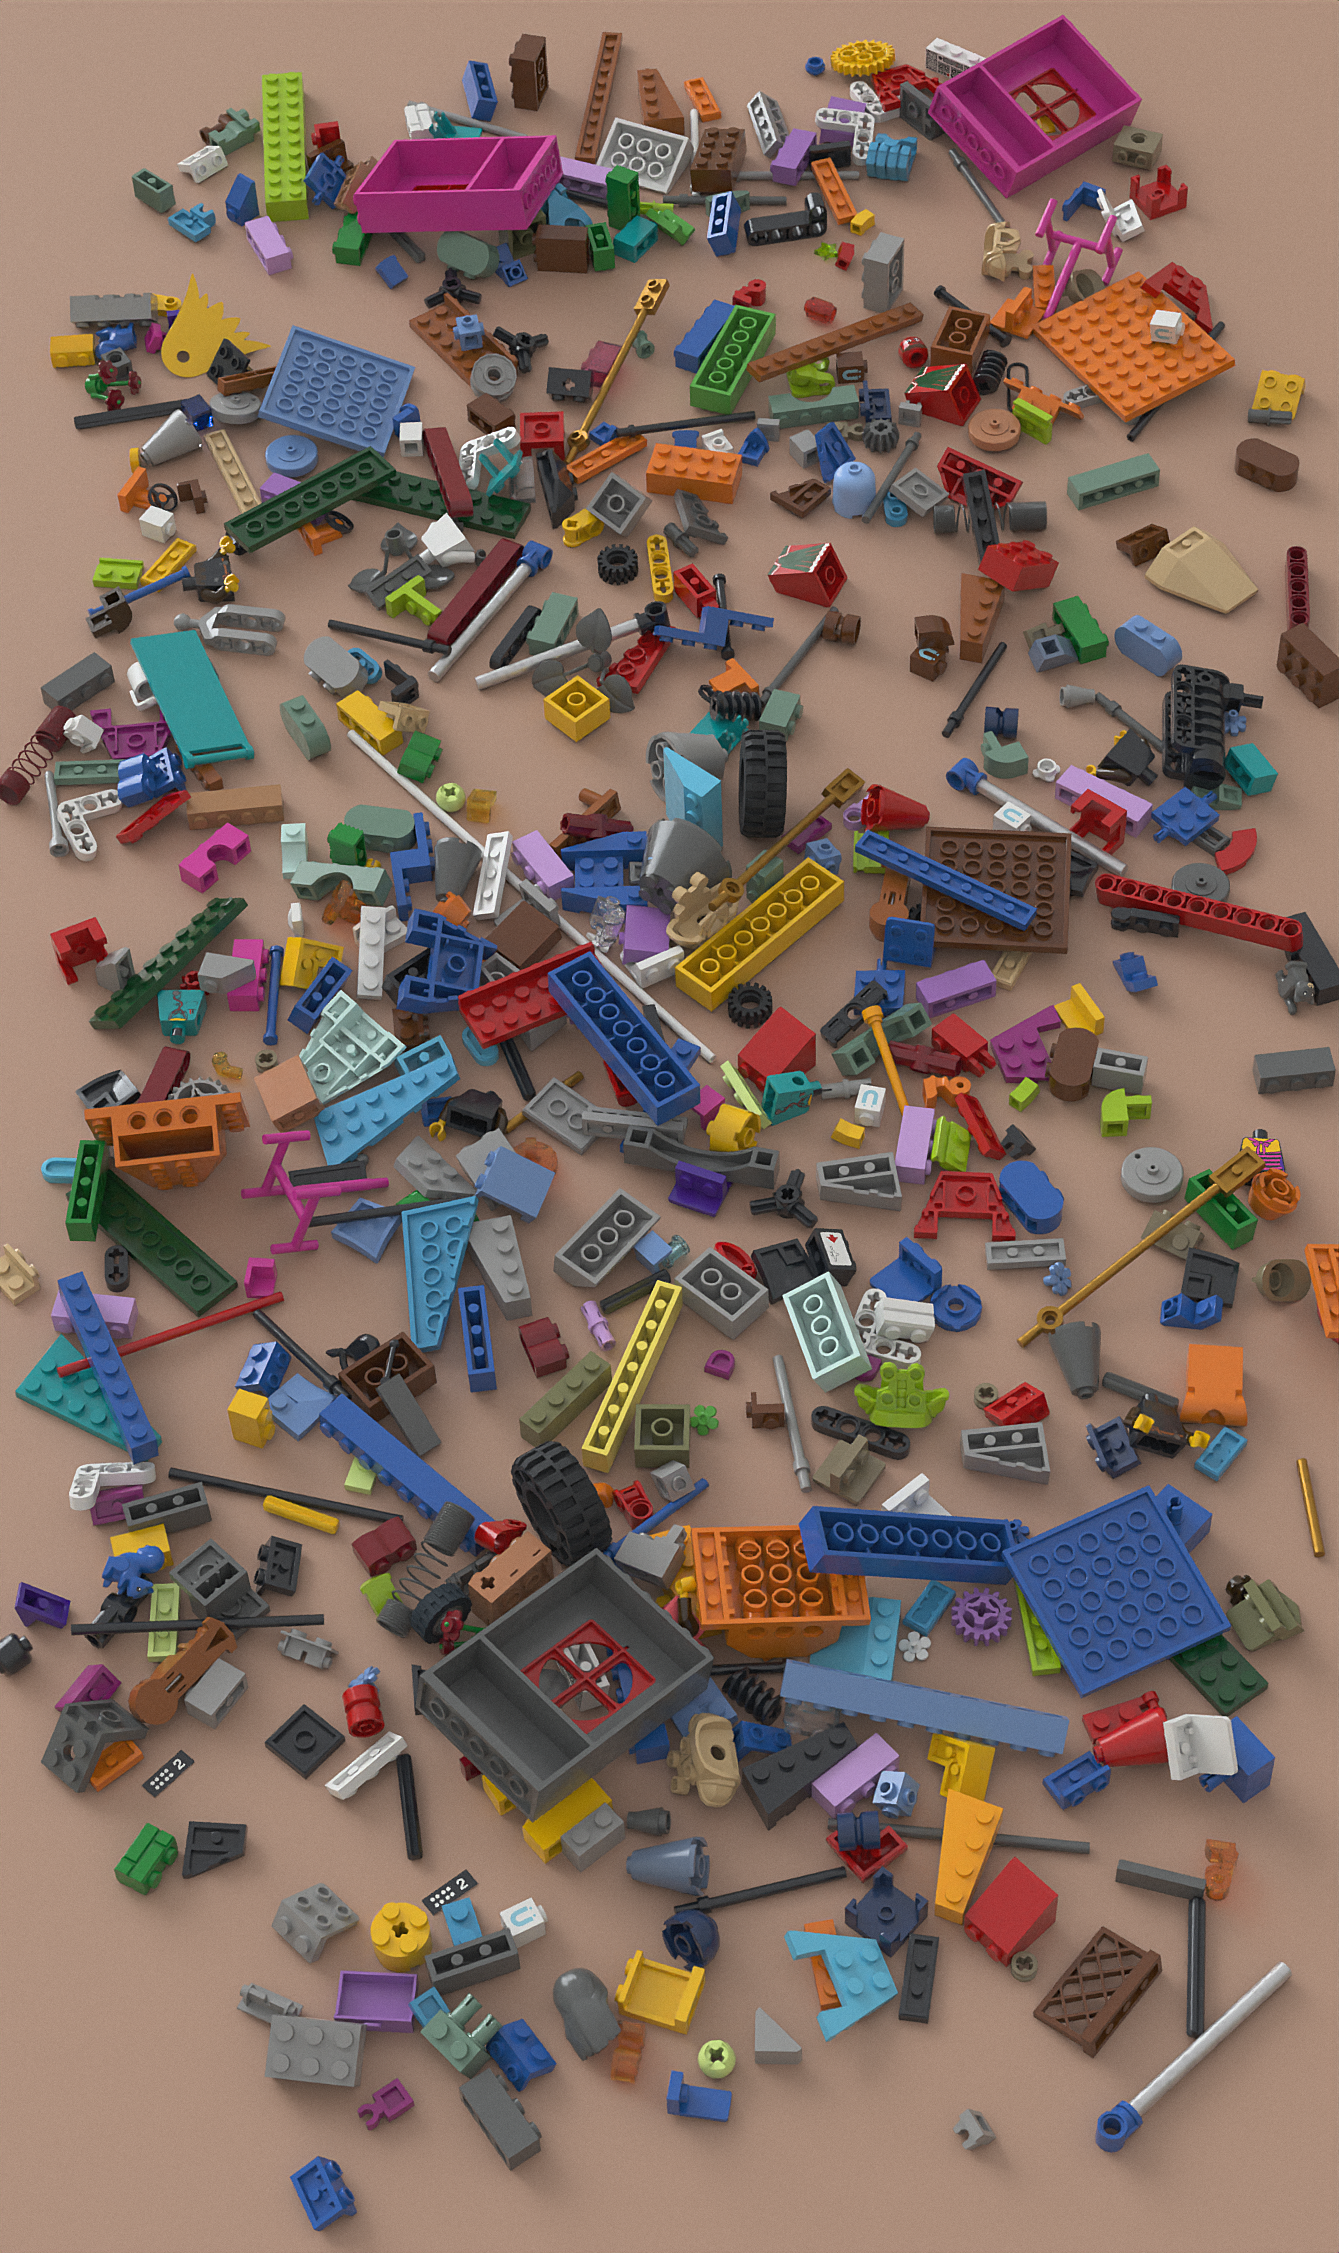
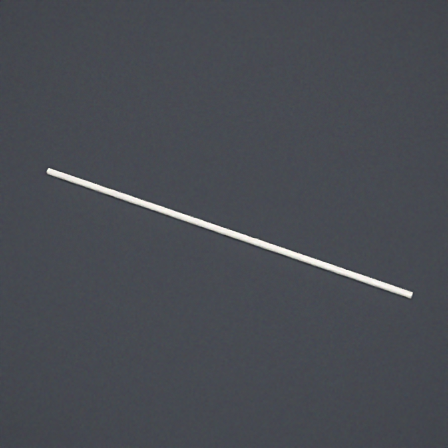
[347,730,717,1063]

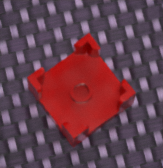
[1129,164,1188,221]
[520,411,565,462]
[1069,789,1127,855]
[50,917,108,985]

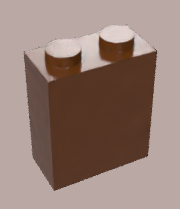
[532,224,590,274]
[485,900,562,970]

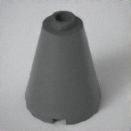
[434,837,482,902]
[1048,1321,1101,1399]

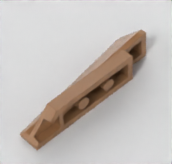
[334,156,378,214]

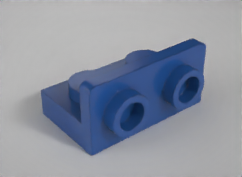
[149,747,186,798]
[290,2156,357,2231]

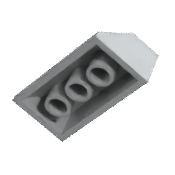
[553,1188,661,1287]

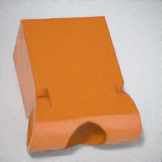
[1180,1344,1248,1427]

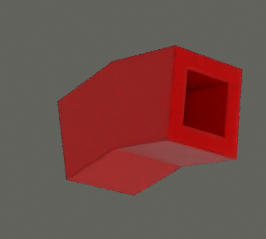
[835,242,854,271]

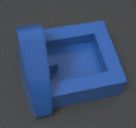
[375,255,409,289]
[392,403,420,438]
[589,422,619,446]
[738,428,770,467]
[672,430,699,449]
[421,1096,451,1127]

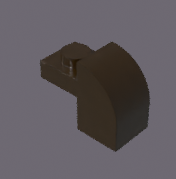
[85,586,132,639]

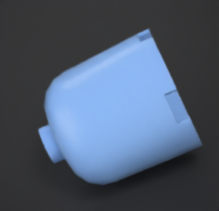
[832,461,876,519]

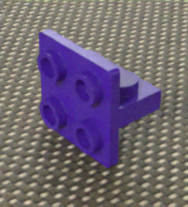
[668,1161,733,1217]

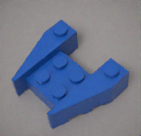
[561,831,648,923]
[396,908,497,1014]

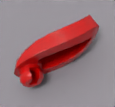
[714,1242,757,1279]

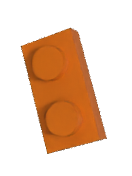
[89,1740,144,1792]

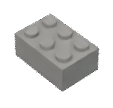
[861,232,904,313]
[674,1247,769,1340]
[265,2014,367,2087]

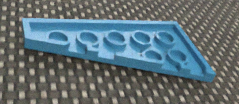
[314,1055,460,1165]
[402,1196,479,1353]

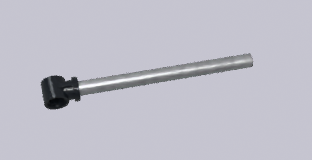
[475,601,670,690]

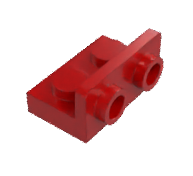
[311,121,340,151]
[983,1382,1050,1426]

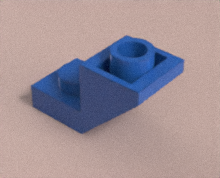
[495,243,528,287]
[1113,952,1158,992]
[1160,1293,1223,1330]

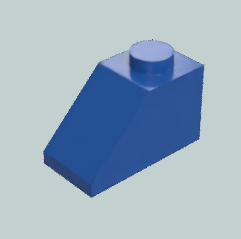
[225,173,259,226]

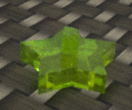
[814,242,838,261]

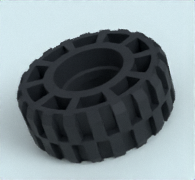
[738,730,787,838]
[511,1441,612,1567]

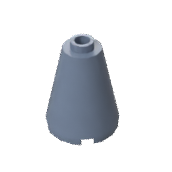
[626,1836,710,1896]

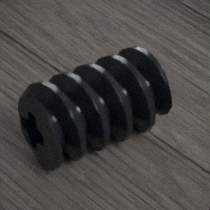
[973,350,1008,396]
[710,691,762,721]
[722,1666,784,1726]

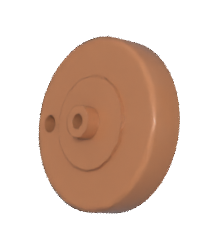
[968,409,1021,451]

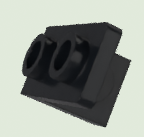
[383,659,419,704]

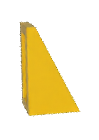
[1036,107,1056,134]

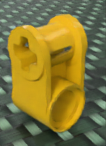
[562,509,604,548]

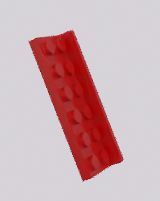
[458,942,605,1050]

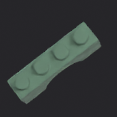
[768,385,859,429]
[290,861,393,907]
[831,1003,932,1076]

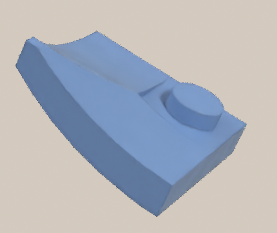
[331,1198,402,1263]
[268,1373,337,1441]
[670,1677,738,1738]

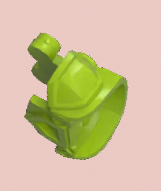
[854,1362,949,1428]

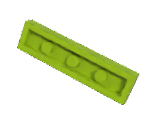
[1013,1578,1061,1676]

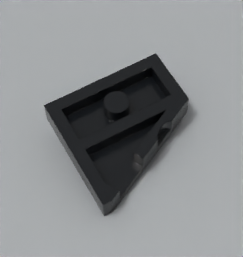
[182,1821,248,1879]

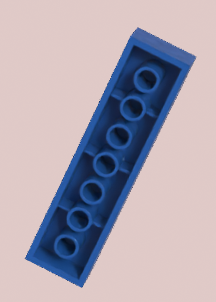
[548,951,701,1126]
[799,1506,1015,1585]

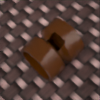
[823,610,861,645]

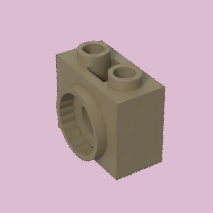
[1112,125,1163,170]

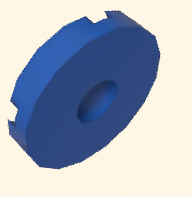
[930,1284,982,1332]

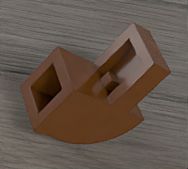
[914,615,955,653]

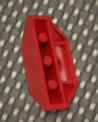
[937,447,1023,511]

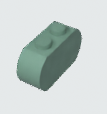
[437,231,500,280]
[279,695,331,760]
[344,804,417,853]

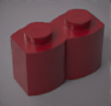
[518,1317,570,1378]
[352,1516,417,1577]

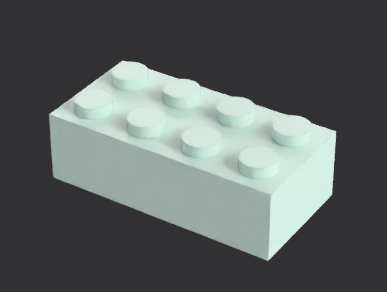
[782,1272,872,1393]

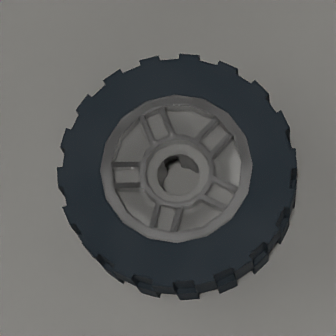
[410,1582,472,1644]

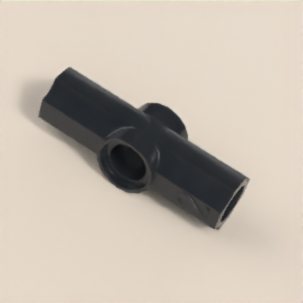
[84,1573,154,1649]

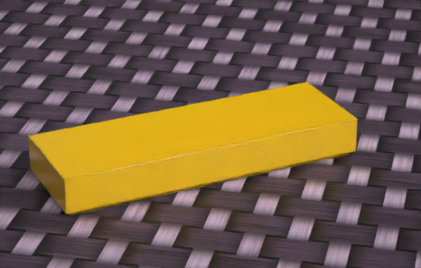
[140,538,197,592]

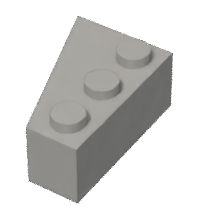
[816,1152,902,1211]
[960,1422,1050,1485]

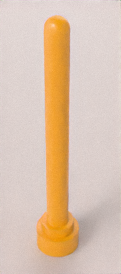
[862,1005,909,1116]

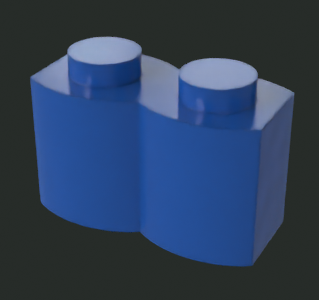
[118,753,156,808]

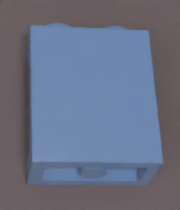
[474,1146,555,1223]

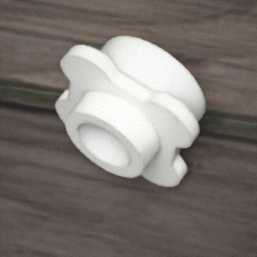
[1033,759,1060,782]

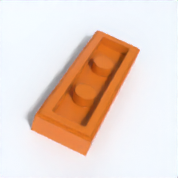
[684,77,721,123]

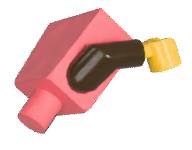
[655,1576,710,1650]

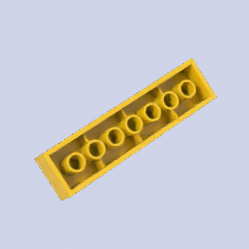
[675,857,844,1012]

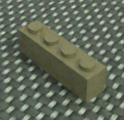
[519,1351,612,1447]

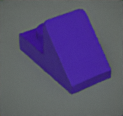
[14,1582,71,1629]

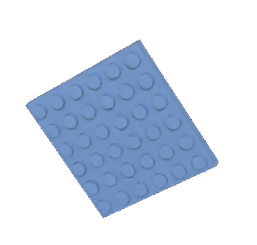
[258,325,415,458]

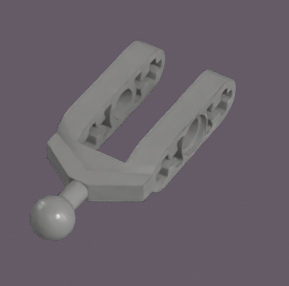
[174,604,286,656]

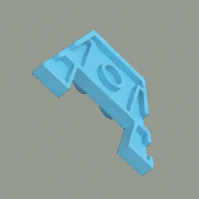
[784,1930,898,2042]

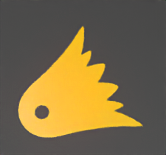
[161,273,271,377]

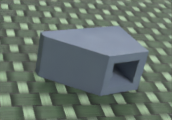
[1028,634,1079,673]

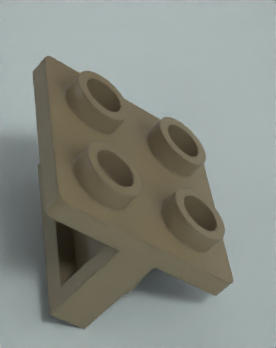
[813,1434,886,1505]

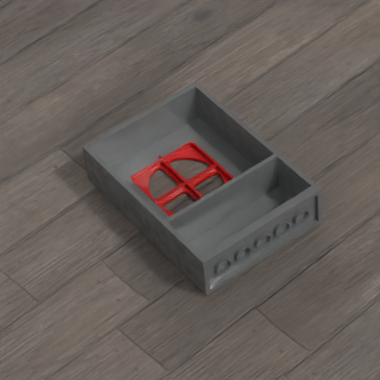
[416,1548,714,1823]

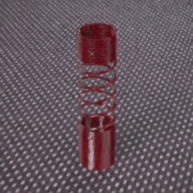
[0,706,77,805]

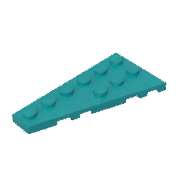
[15,1334,162,1462]

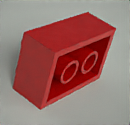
[978,540,1059,592]

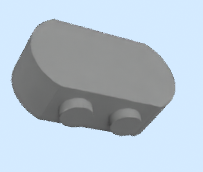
[304,636,368,698]

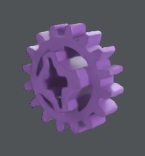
[951,1587,1012,1646]

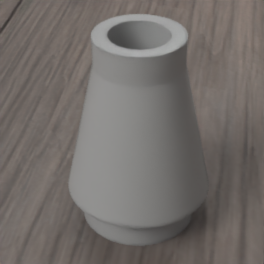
[1059,685,1095,708]

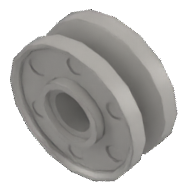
[470,354,517,402]

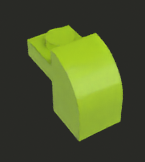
[1100,1088,1152,1137]

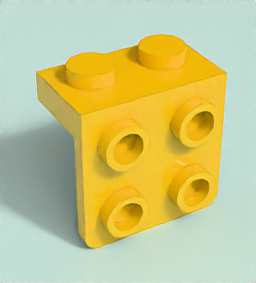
[1252,370,1306,420]

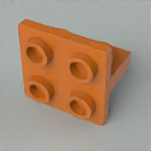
[990,287,1045,339]

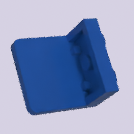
[883,917,937,968]
[870,1237,943,1302]

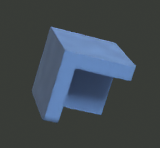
[633,1230,673,1274]

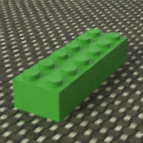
[690,305,776,414]

